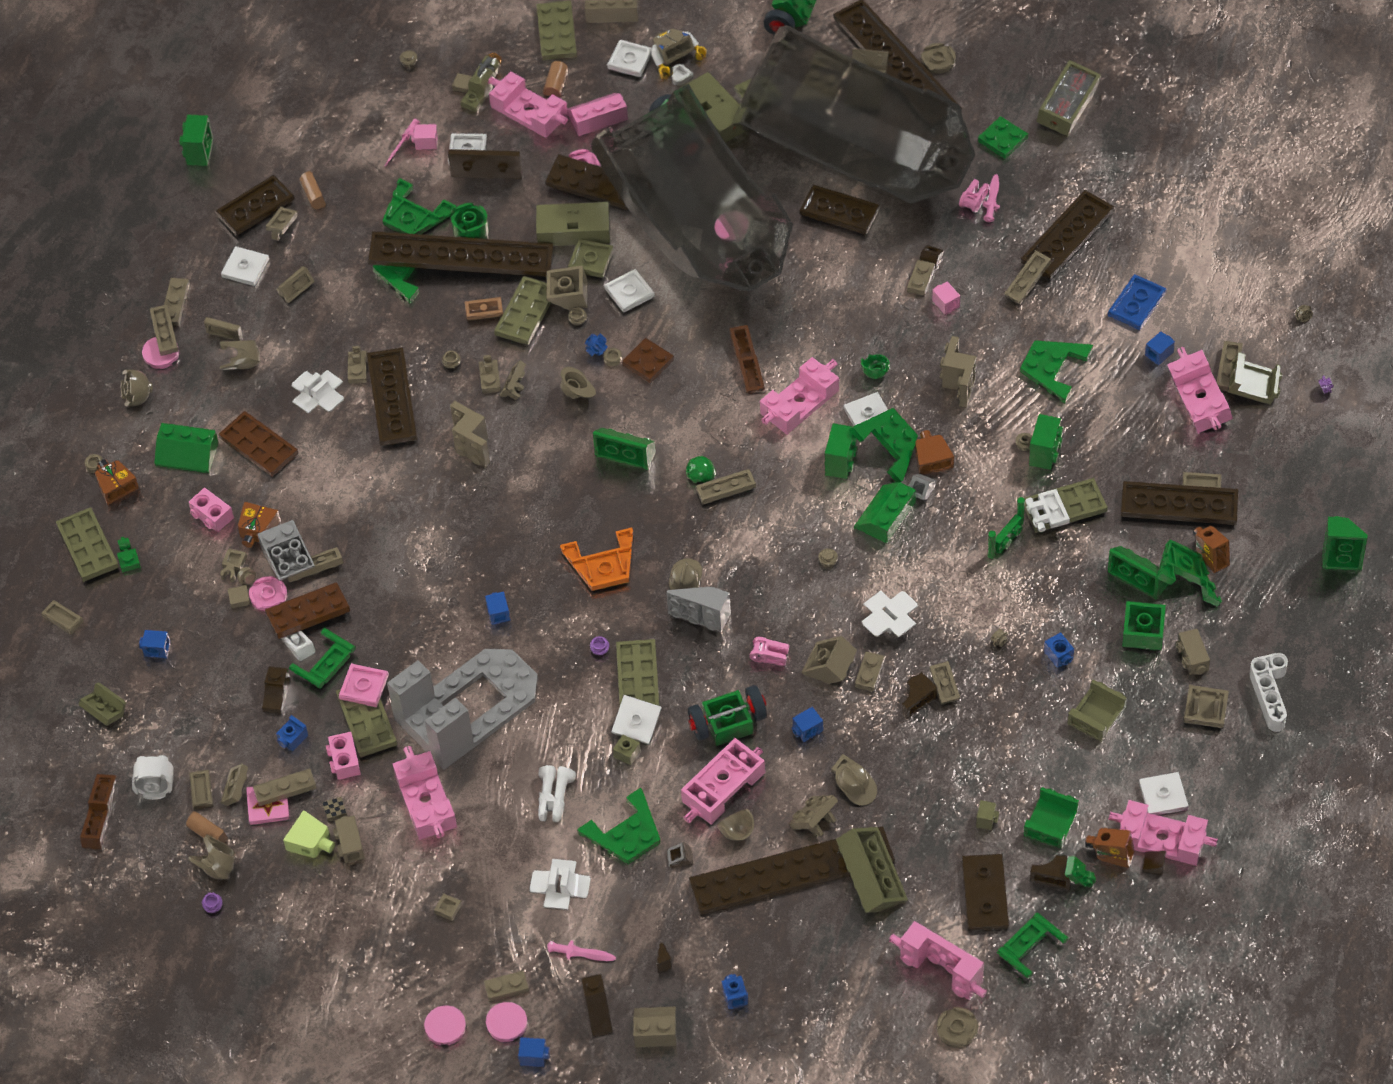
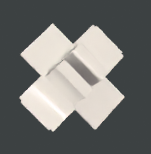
[291,370,344,414]
[862,591,918,637]
[530,859,591,910]

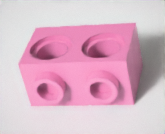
[189,488,234,532]
[326,732,361,780]

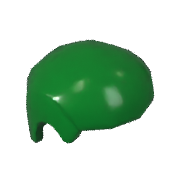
[861,354,890,379]
[685,456,716,484]

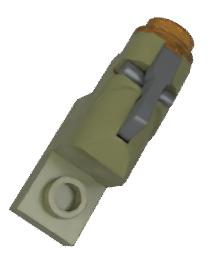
[461,52,502,112]

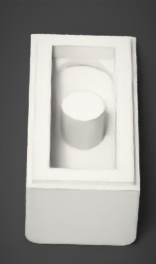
[281,631,316,661]

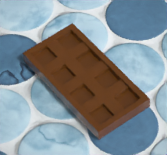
[218,411,299,477]
[265,582,350,639]

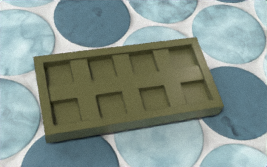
[537,0,577,61]
[494,276,551,345]
[1024,478,1108,533]
[56,507,119,582]
[616,639,659,706]
[336,689,397,757]

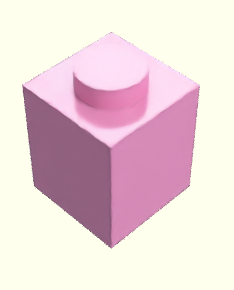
[411,124,438,150]
[932,281,960,315]

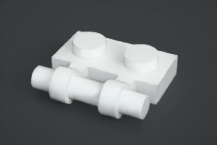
[1025,489,1070,532]

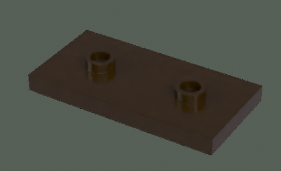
[448,149,523,179]
[215,175,295,236]
[799,184,880,235]
[962,854,1009,931]

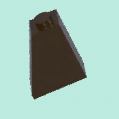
[581,974,613,1037]

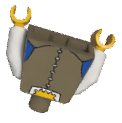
[651,29,706,79]

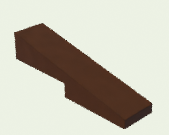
[729,324,765,393]
[80,774,117,850]

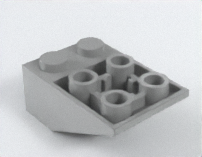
[258,520,315,581]
[666,586,731,632]

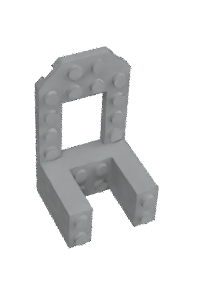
[387,649,538,770]

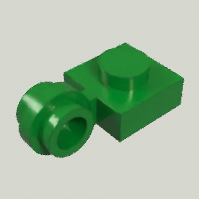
[117,537,140,572]
[1065,856,1096,887]

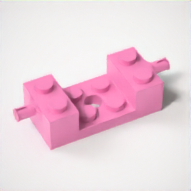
[488,72,568,138]
[1167,347,1233,434]
[760,357,839,435]
[681,738,765,825]
[392,746,457,840]
[1109,800,1218,866]
[889,921,987,1000]

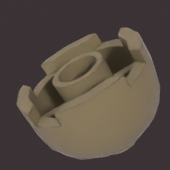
[121,369,153,406]

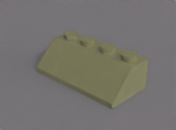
[836,827,908,913]

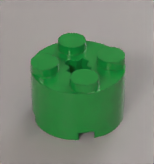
[451,203,489,239]

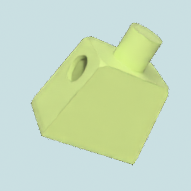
[283,810,335,858]

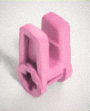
[959,179,989,213]
[749,637,789,666]

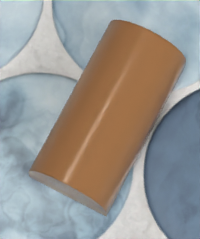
[543,61,568,97]
[300,171,326,209]
[465,297,503,321]
[186,811,228,844]

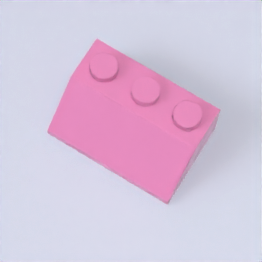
[567,93,628,136]

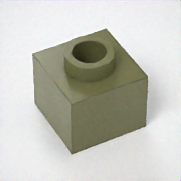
[613,735,641,765]
[976,800,999,830]

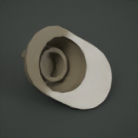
[560,367,596,399]
[669,559,702,590]
[835,762,877,806]

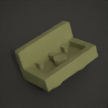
[79,682,126,726]

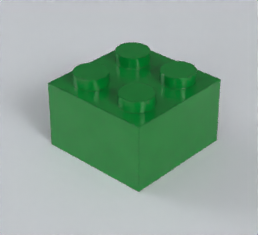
[179,115,213,166]
[1029,414,1064,470]
[824,423,858,479]
[1122,601,1166,650]

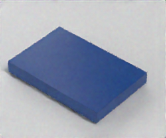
[1108,274,1167,330]

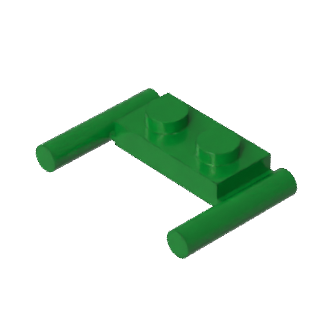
[987,497,1025,559]
[289,628,356,688]
[997,912,1069,979]

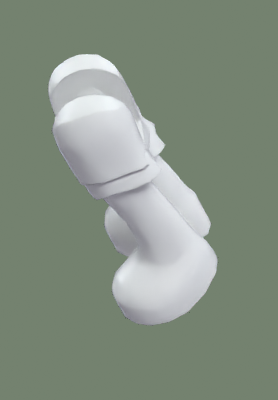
[538,765,576,822]

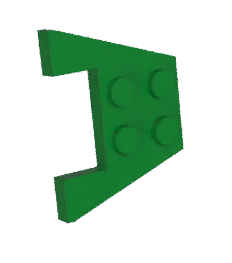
[383,178,457,234]
[373,265,419,303]
[1020,340,1093,403]
[849,408,918,482]
[1157,539,1222,606]
[577,787,661,864]

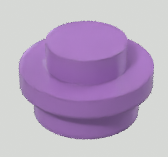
[1318,376,1334,394]
[590,636,609,655]
[202,893,223,913]

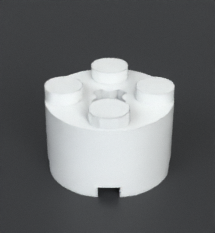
[132,755,174,800]

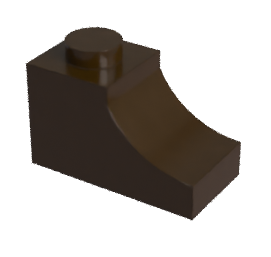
[262,666,291,714]
[902,672,937,719]
[1030,855,1072,890]

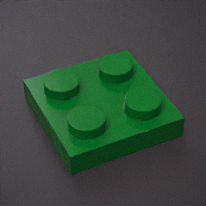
[978,116,1028,159]

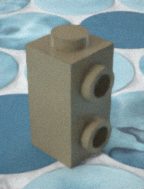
[1175,629,1210,675]
[333,816,365,864]

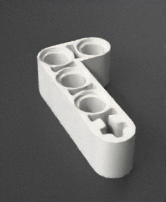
[1249,653,1288,732]

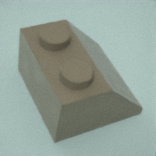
[547,266,587,310]
[801,636,857,684]
[633,1007,677,1047]

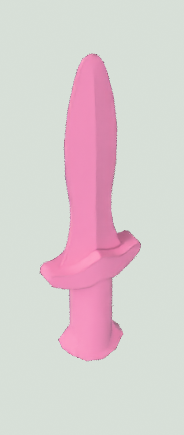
[385,118,420,166]
[982,174,1000,223]
[547,940,616,961]

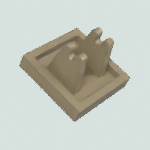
[1184,685,1229,728]
[788,795,838,837]

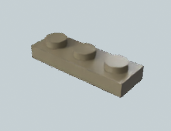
[1004,250,1052,305]
[164,278,190,327]
[150,305,179,356]
[1216,341,1243,391]
[696,469,756,505]
[287,547,343,583]
[253,769,316,806]

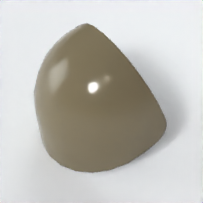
[717,809,754,841]

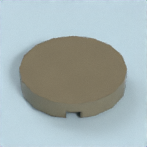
[921,43,956,74]
[937,1007,979,1048]

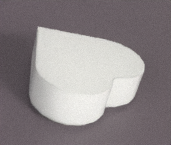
[672,64,693,86]

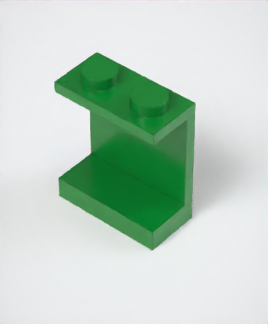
[1023,787,1079,849]

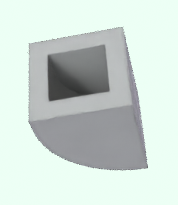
[909,474,937,500]

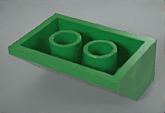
[154,423,219,473]
[593,427,656,470]
[854,482,916,543]
[1322,516,1368,571]
[1107,546,1169,600]

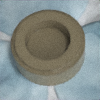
[603,348,622,367]
[84,454,103,473]

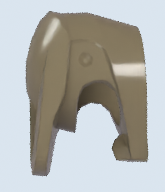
[219,340,261,370]
[188,835,236,880]

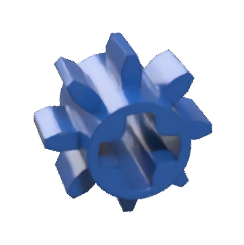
[585,333,608,356]

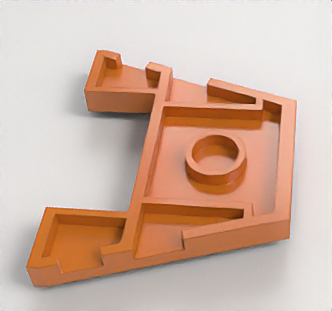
[560,528,633,591]

